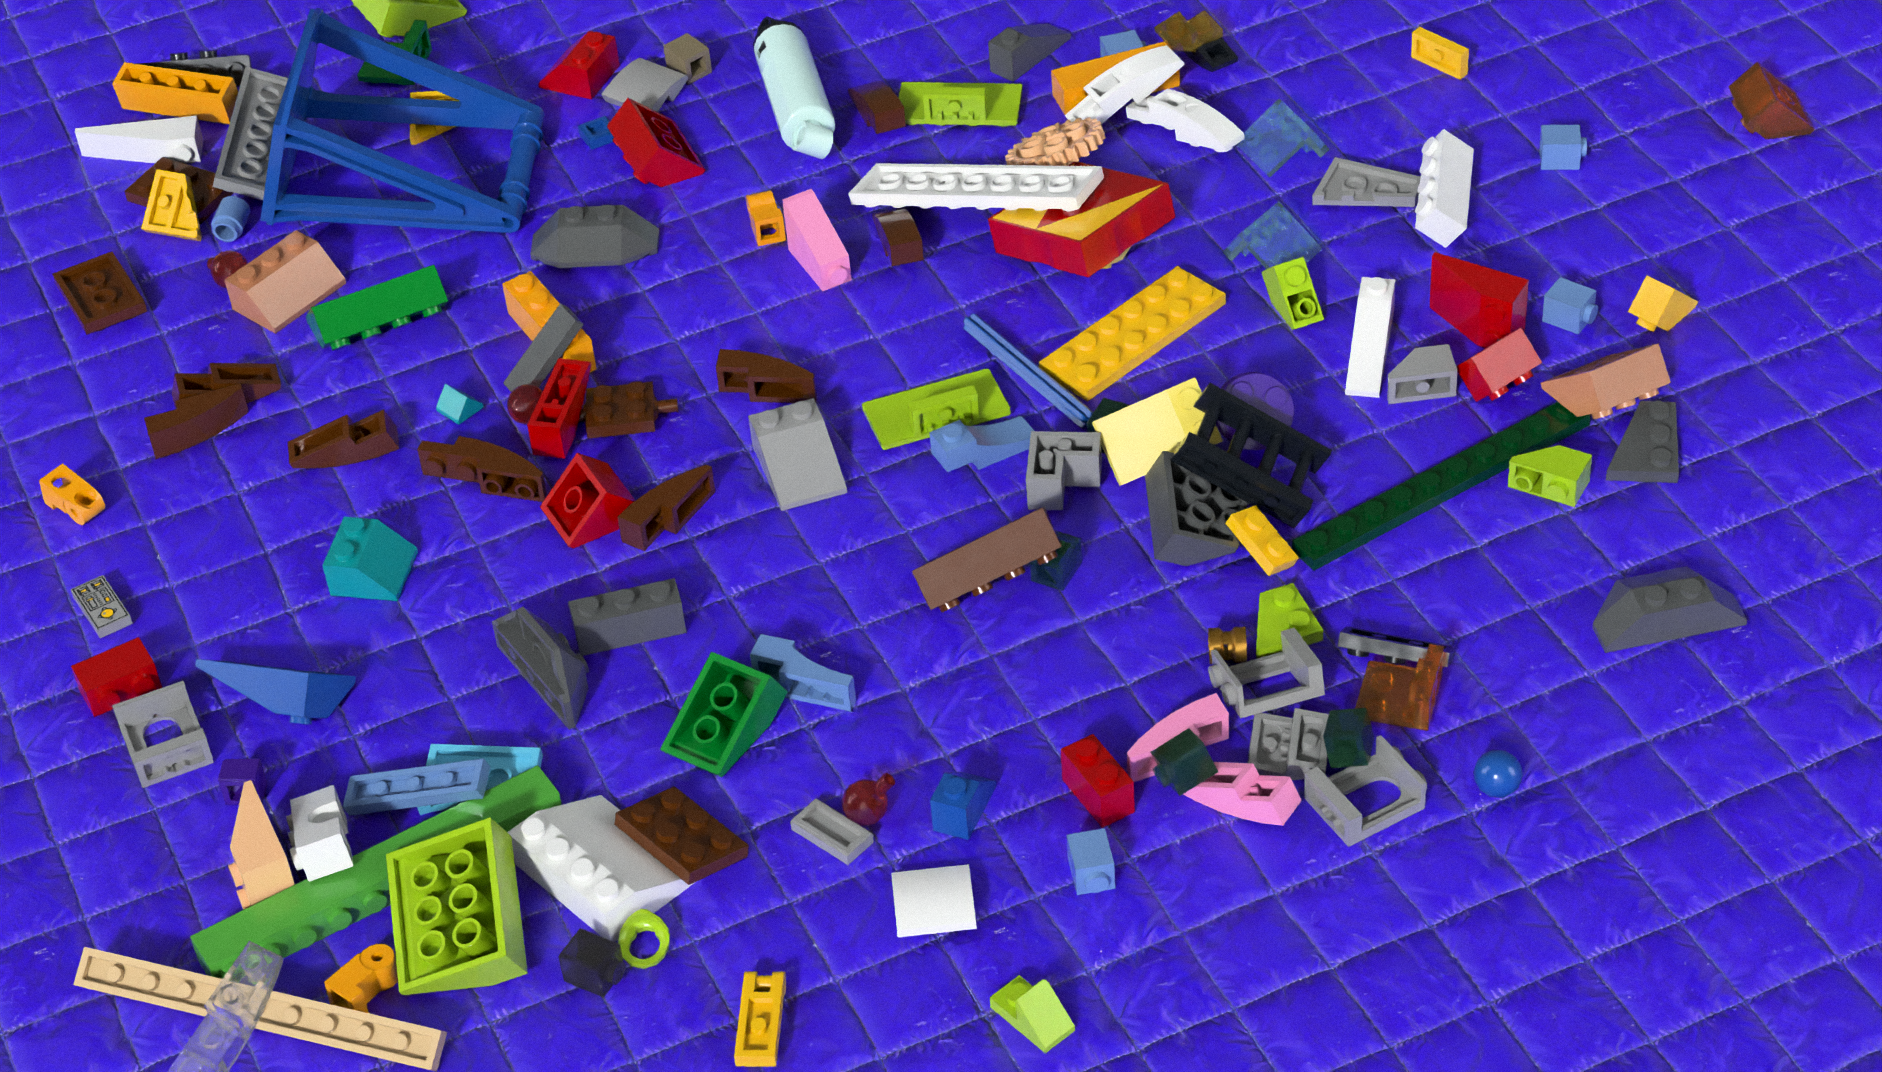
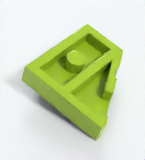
[1256,583,1323,658]

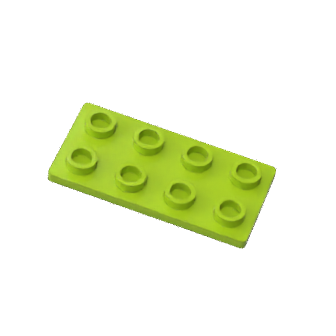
[898,82,1023,127]
[862,369,1011,450]

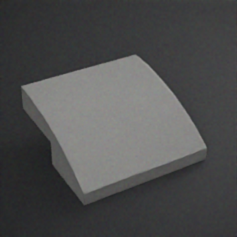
[601,57,689,112]
[1247,708,1332,780]

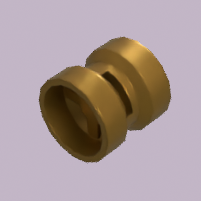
[1208,627,1247,664]

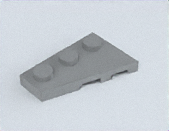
[1312,157,1420,207]

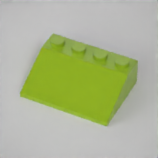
[351,0,467,38]
[386,817,528,995]

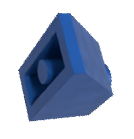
[930,772,997,840]

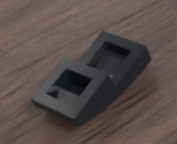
[1177,26,1238,72]

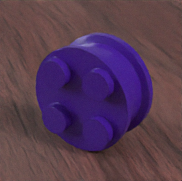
[1216,372,1294,450]

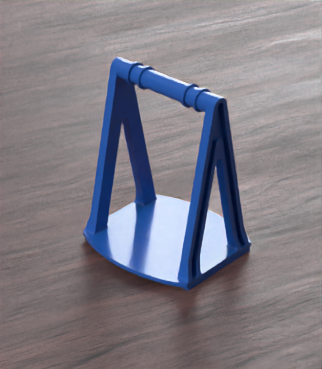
[260,8,545,233]

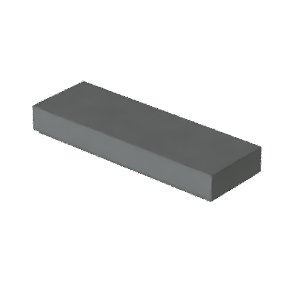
[503,304,584,404]

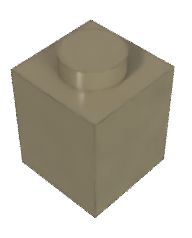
[663,33,712,85]

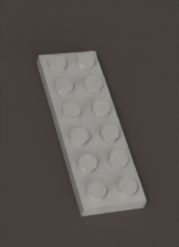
[212,66,288,200]

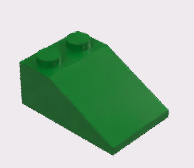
[660,652,788,777]

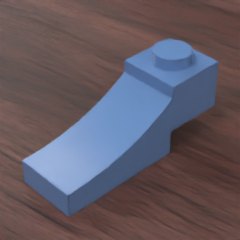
[929,416,1034,472]
[750,634,856,712]

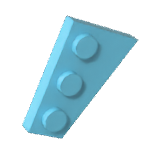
[417,744,543,815]

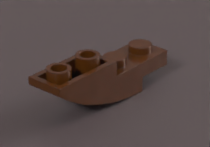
[417,436,547,502]

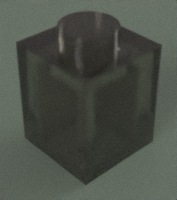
[558,928,625,998]

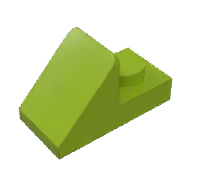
[989,975,1075,1054]

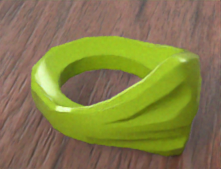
[618,909,670,969]

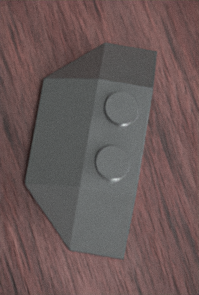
[530,205,660,268]
[1592,566,1747,653]
[492,607,589,730]

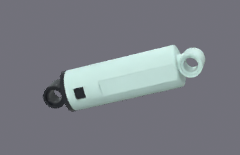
[753,16,835,159]

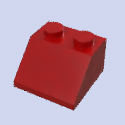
[538,31,620,100]
[540,453,636,548]

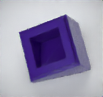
[218,759,267,805]

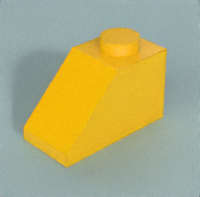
[1628,275,1698,332]

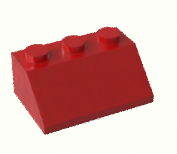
[607,98,706,187]

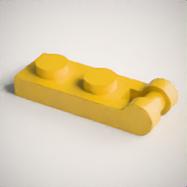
[734,971,786,1067]

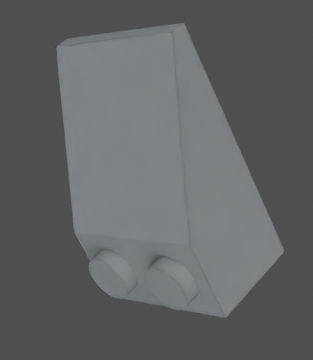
[748,398,848,511]

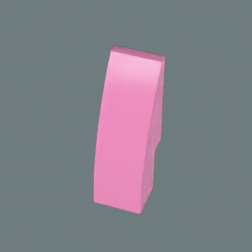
[1127,693,1229,782]
[1175,761,1302,826]

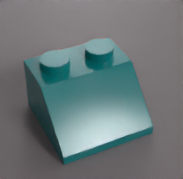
[322,517,418,601]

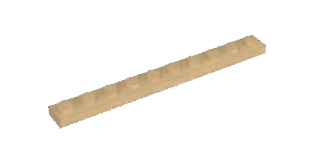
[73,947,447,1072]

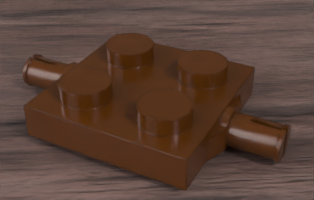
[579,381,679,439]

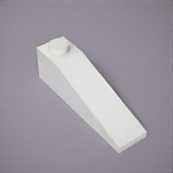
[75,115,203,163]
[1345,277,1395,398]

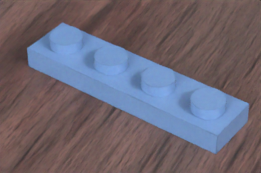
[342,758,490,816]

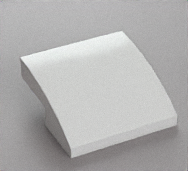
[891,864,977,937]

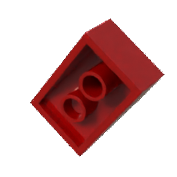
[1430,252,1529,348]

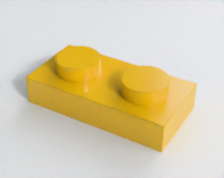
[1411,27,1469,80]
[1225,505,1299,576]

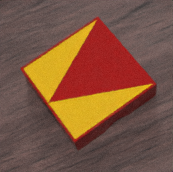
[988,162,1175,277]

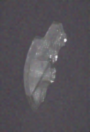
[167,941,284,1072]

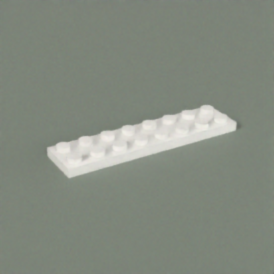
[848,163,1104,212]

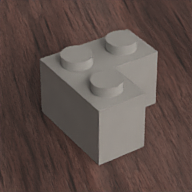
[1026,431,1102,510]

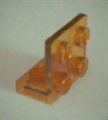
[1354,644,1444,731]

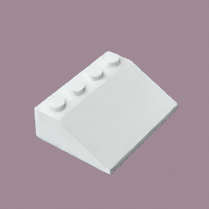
[507,795,695,945]

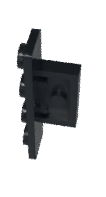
[135,50,252,86]

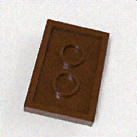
[124,157,234,224]
[52,251,148,335]
[614,786,749,885]

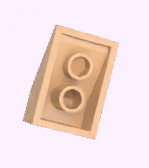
[228,780,295,910]

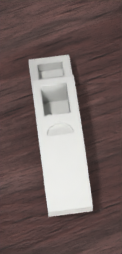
[1065,45,1185,124]
[1126,88,1245,152]

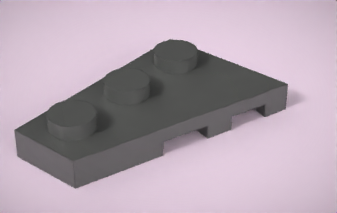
[1606,401,1679,483]

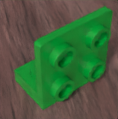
[357,20,432,85]

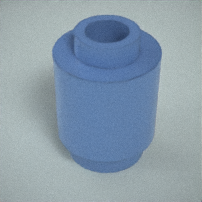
[211,196,250,242]

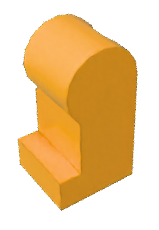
[746,190,786,246]
[39,463,105,525]
[324,944,398,1013]

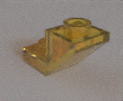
[1154,10,1223,52]

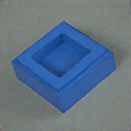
[578,116,614,150]

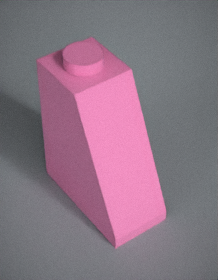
[782,189,852,291]

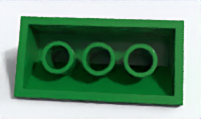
[305,265,448,351]

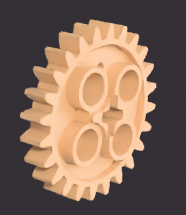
[1005,117,1106,166]

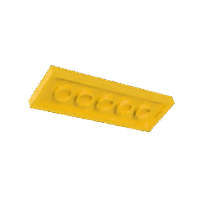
[1039,266,1226,402]

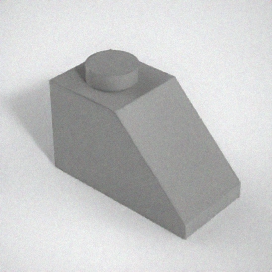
[1387,344,1458,404]

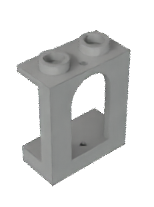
[1208,628,1325,719]
[112,681,214,788]
[1304,735,1427,847]

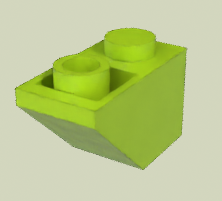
[1261,256,1324,330]
[1508,445,1592,507]

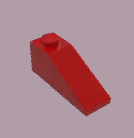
[527,358,591,459]

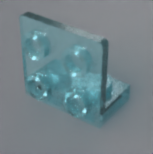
[1236,98,1329,177]
[1223,201,1322,269]

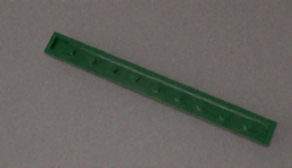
[1292,402,1591,571]

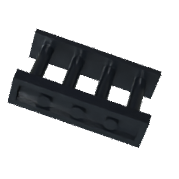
[1171,383,1332,528]

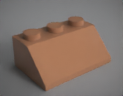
[225,230,346,334]
[1540,343,1671,419]

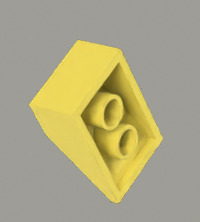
[1092,377,1223,486]

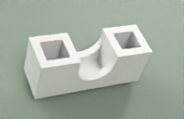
[286,785,353,882]

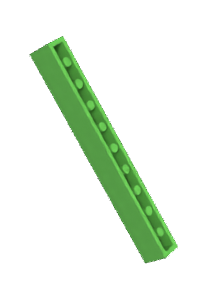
[190,765,562,982]

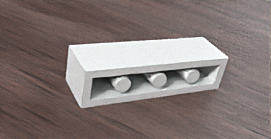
[1415,129,1474,248]

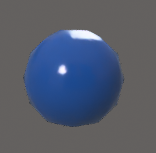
[1473,749,1523,798]

